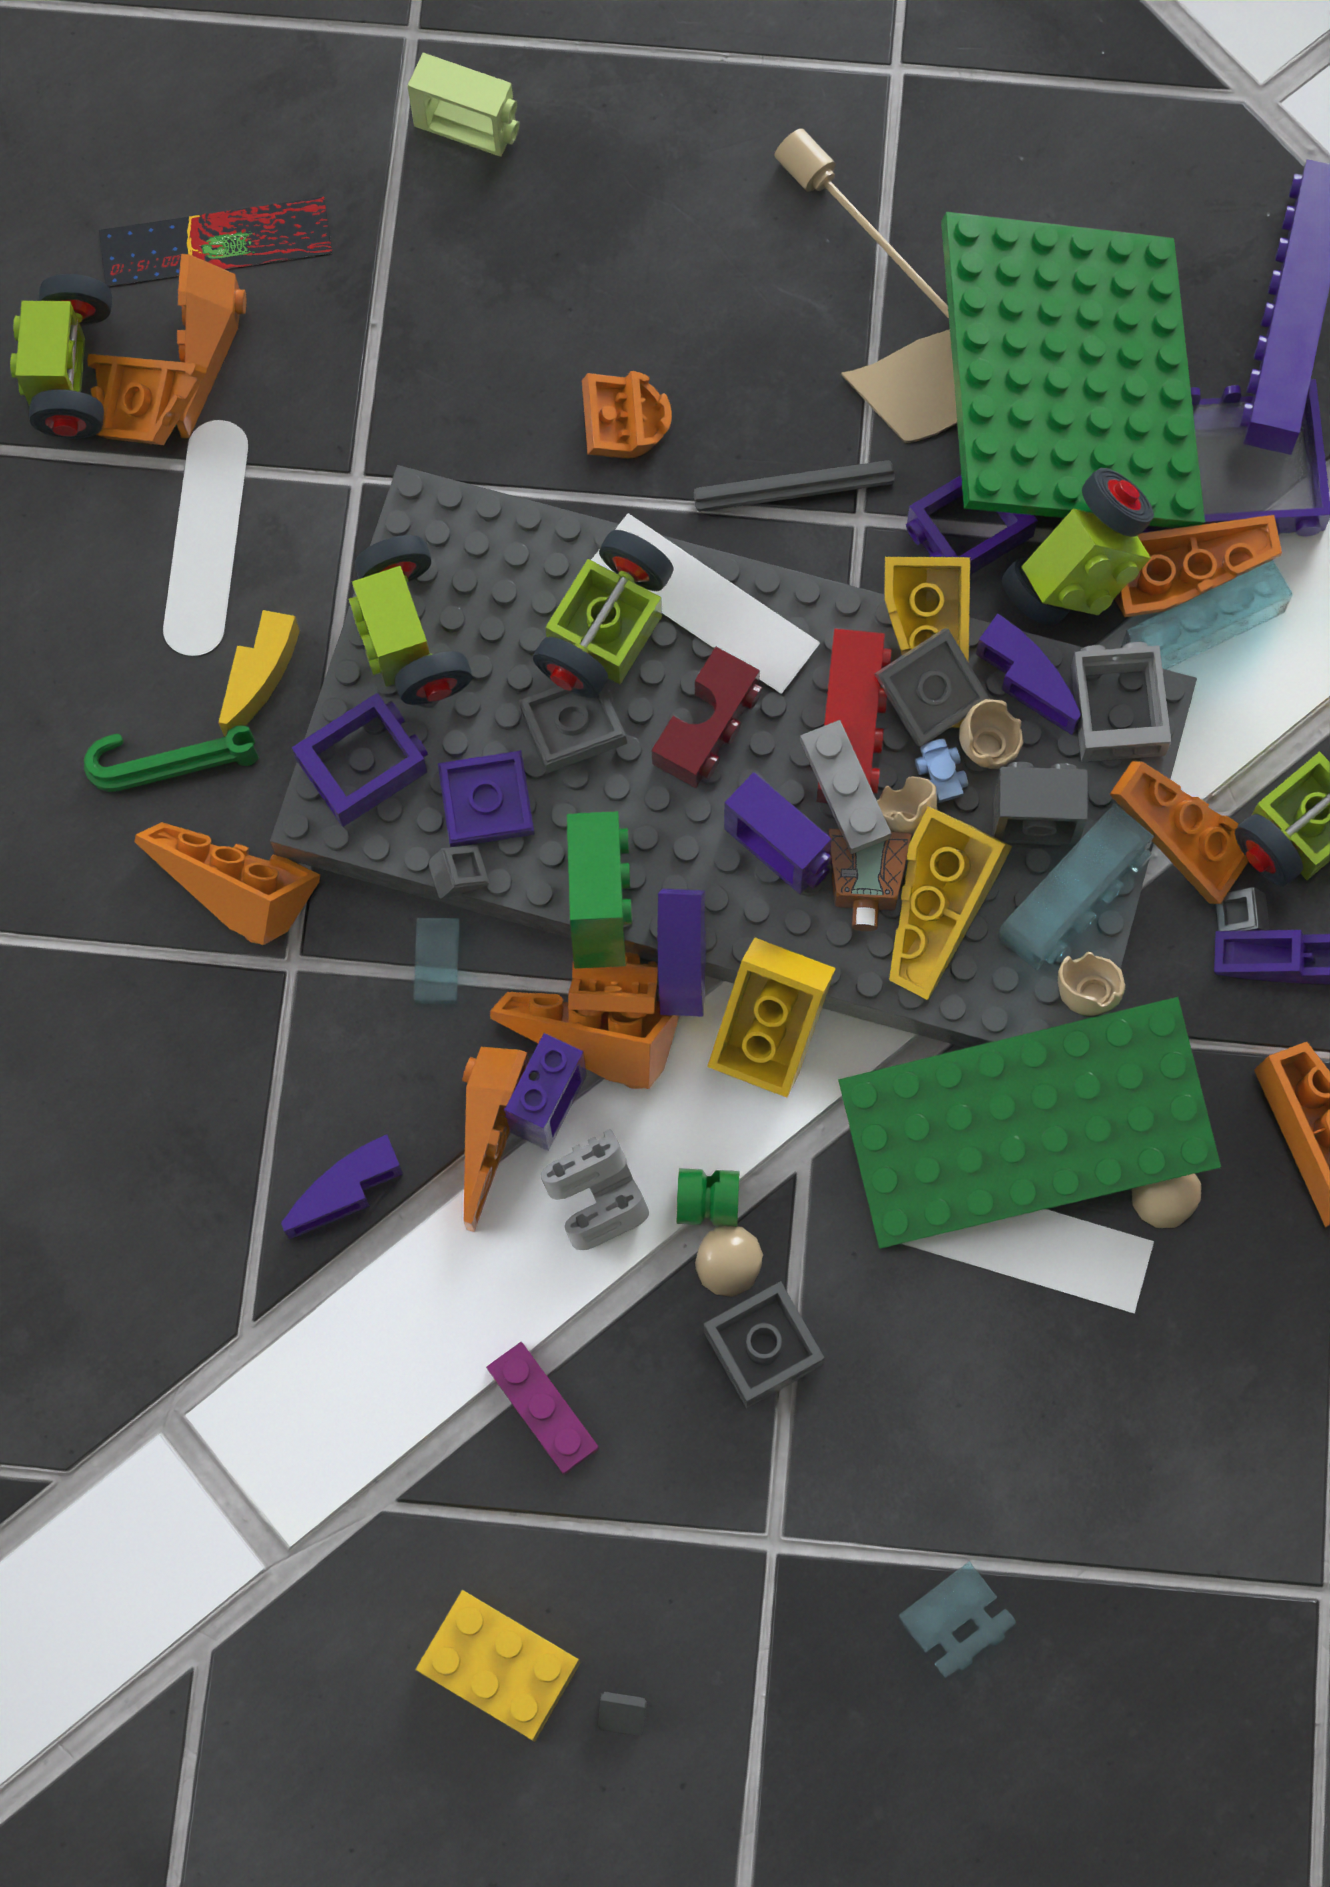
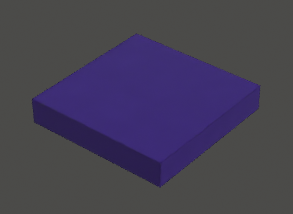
[437,750,535,847]

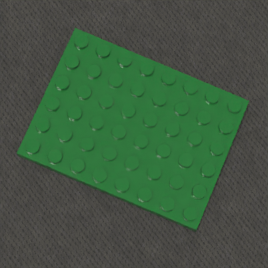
[941,212,1205,528]

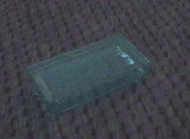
[414,918,460,1004]

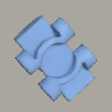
[915,739,968,803]

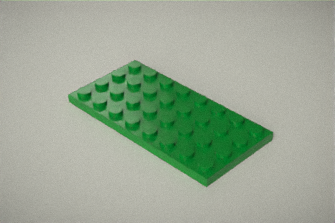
[838,997,1221,1249]

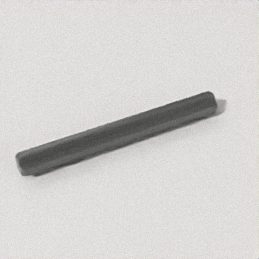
[694,460,895,512]

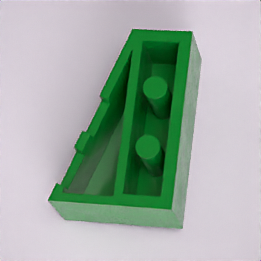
[567,811,632,969]

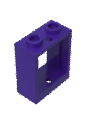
[906,475,1038,575]
[292,693,428,827]
[724,772,832,895]
[504,1033,587,1151]

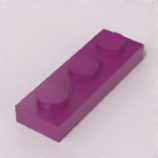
[486,1341,599,1475]

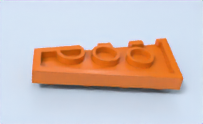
[1110,761,1248,904]

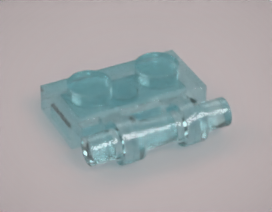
[898,1561,1016,1678]

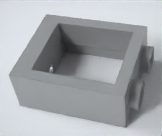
[1070,642,1171,762]

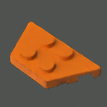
[87,354,207,445]

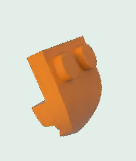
[582,371,672,458]
[568,952,658,1018]

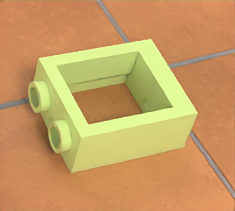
[407,53,519,157]

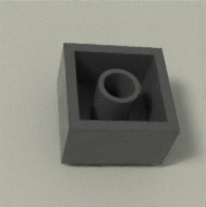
[993,762,1088,846]
[704,1281,825,1409]

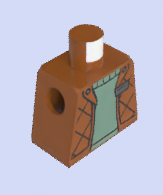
[828,828,911,931]

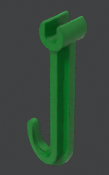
[84,725,259,792]

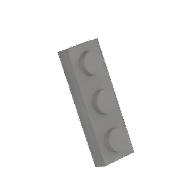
[800,720,891,854]

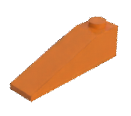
[177,254,246,438]

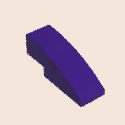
[976,613,1081,735]
[657,889,706,1017]
[1214,930,1330,984]
[281,1134,403,1239]

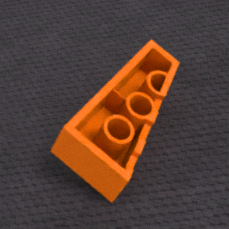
[1254,1042,1330,1227]

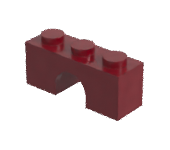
[651,646,763,788]

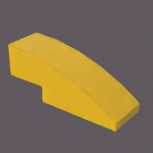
[218,610,300,737]

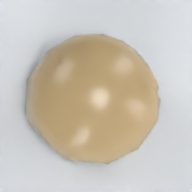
[959,699,1023,769]
[877,776,937,836]
[1058,952,1125,1016]
[1132,1174,1201,1228]
[695,1226,763,1297]

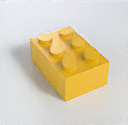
[707,938,836,1098]
[415,1590,581,1742]

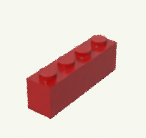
[816,628,892,803]

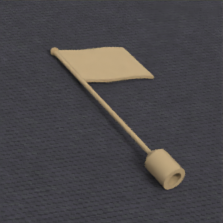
[774,129,957,443]

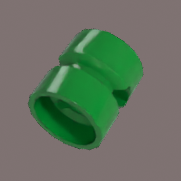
[676,1168,740,1227]

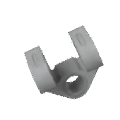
[541,1129,649,1250]

